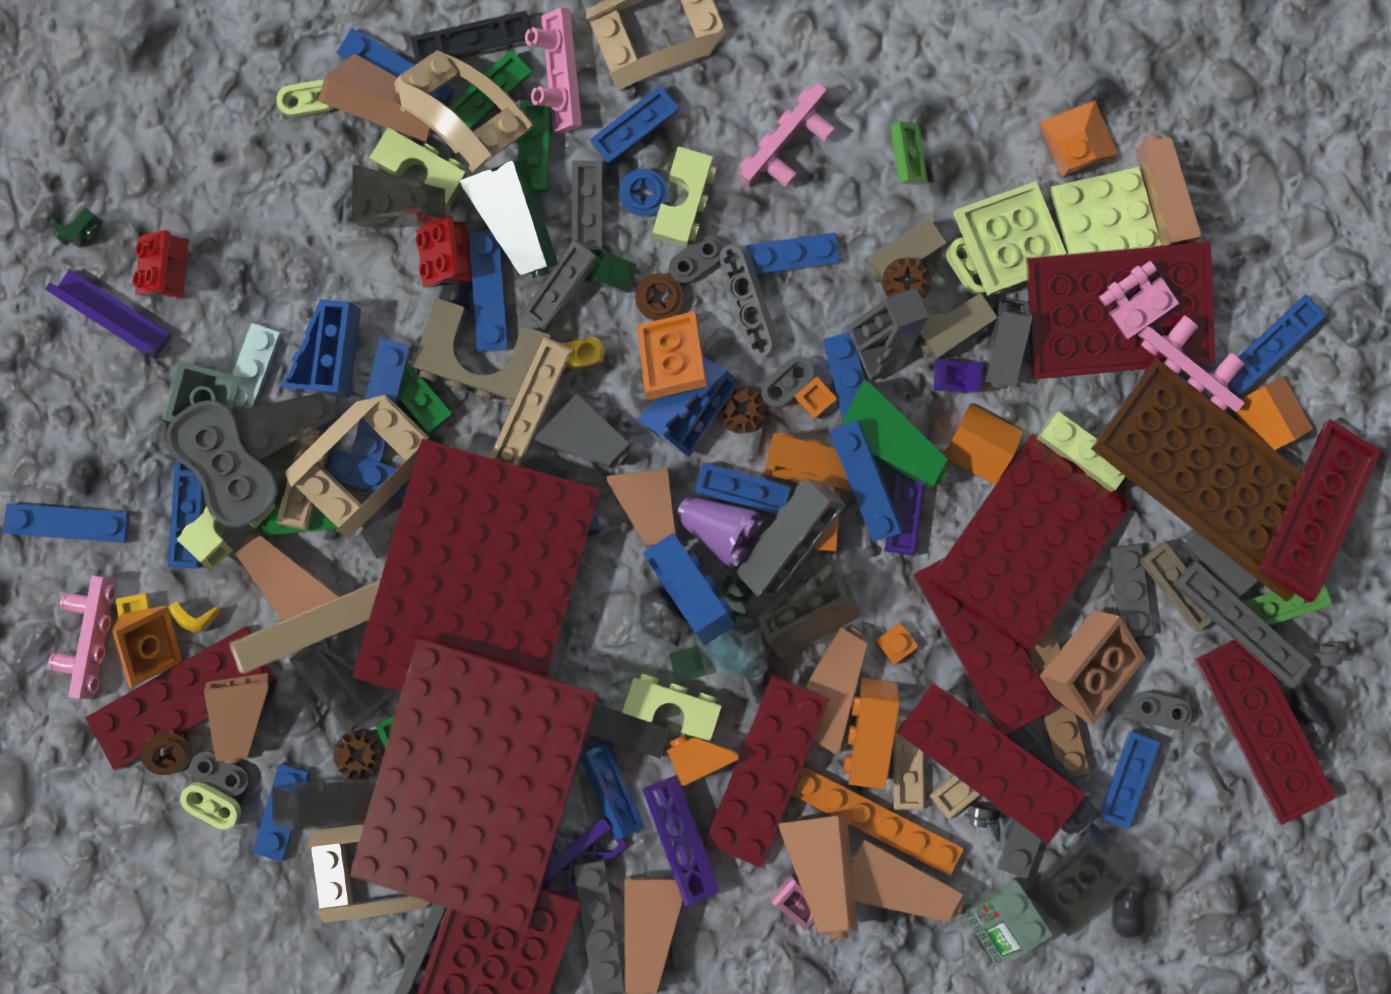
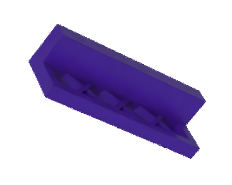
[45,269,172,360]
[642,775,720,906]
[543,817,628,895]

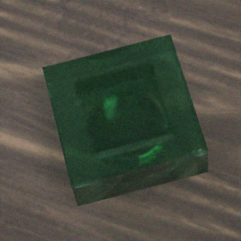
[669,646,706,683]

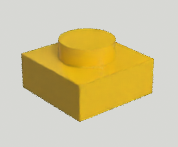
[116,593,151,617]

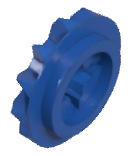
[619,169,667,217]

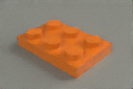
[637,311,708,400]

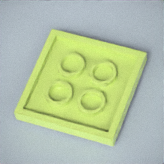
[1050,167,1161,254]
[953,181,1067,296]

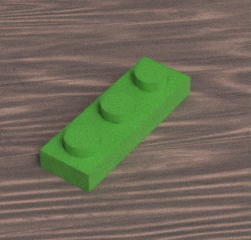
[1241,582,1332,626]

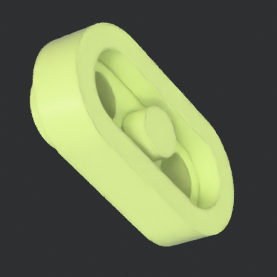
[276,80,334,117]
[946,237,986,295]
[180,782,241,829]

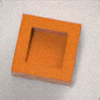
[794,376,837,420]
[875,622,919,665]

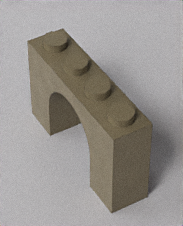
[866,218,998,362]
[412,298,553,407]

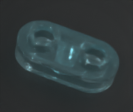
[696,632,746,676]

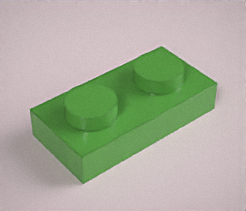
[890,121,928,185]

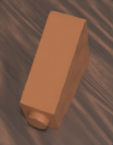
[607,469,676,547]
[204,673,269,763]

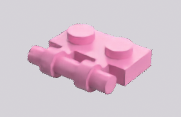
[1099,261,1179,339]

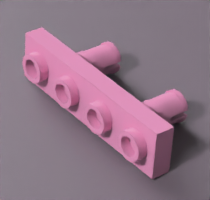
[525,7,582,134]
[739,82,835,187]
[1137,316,1245,412]
[48,576,117,699]

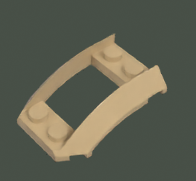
[586,0,727,91]
[394,50,535,173]
[284,395,429,537]
[307,824,431,923]

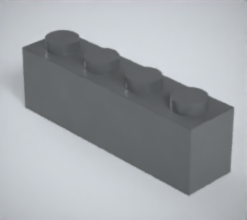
[736,478,846,599]

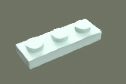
[231,323,282,418]

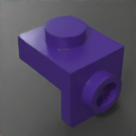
[934,359,984,394]

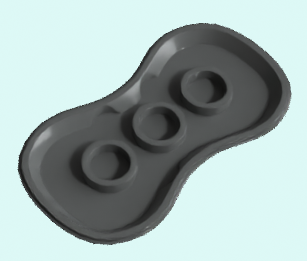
[166,400,277,528]

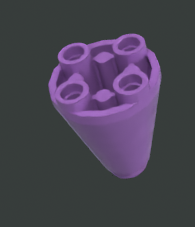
[676,497,765,568]

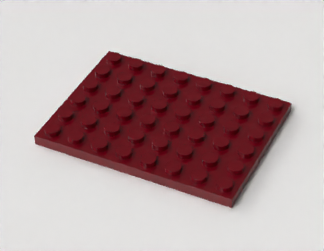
[352,439,600,691]
[350,637,598,933]

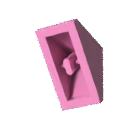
[770,875,814,930]

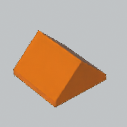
[1232,376,1313,450]
[943,404,1023,485]
[112,606,183,688]

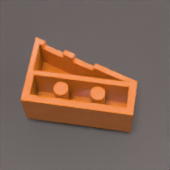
[764,433,853,494]
[843,677,900,790]

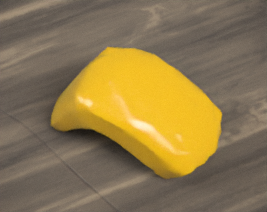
[560,337,605,369]
[167,601,221,633]

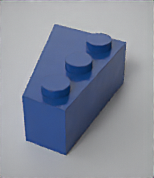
[280,299,361,398]
[637,357,739,457]
[643,533,735,646]

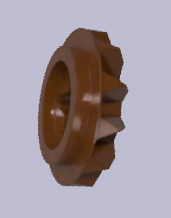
[882,257,931,299]
[635,273,683,321]
[718,385,765,434]
[141,729,191,775]
[333,730,383,780]

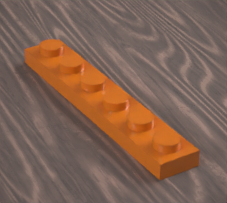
[791,766,964,876]

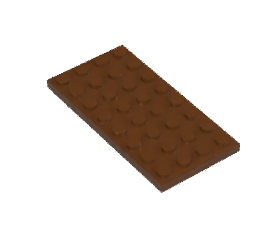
[1090,358,1302,602]

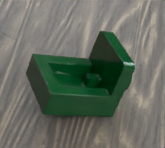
[49,207,103,248]
[585,252,637,293]
[718,575,753,628]

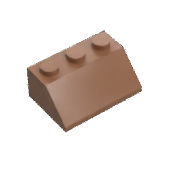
[1040,610,1146,725]

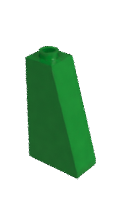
[840,380,949,488]

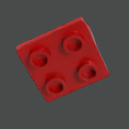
[415,215,472,288]
[132,230,189,299]

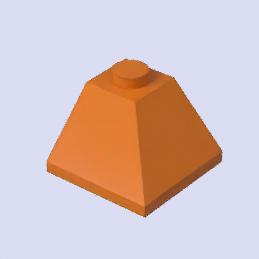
[1039,100,1118,178]
[667,734,739,786]

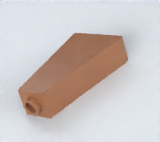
[318,54,447,142]
[1136,135,1201,245]
[235,535,341,621]
[804,626,867,755]
[779,816,858,940]
[851,838,964,922]
[624,876,682,994]

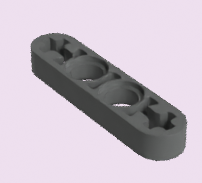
[719,245,778,358]

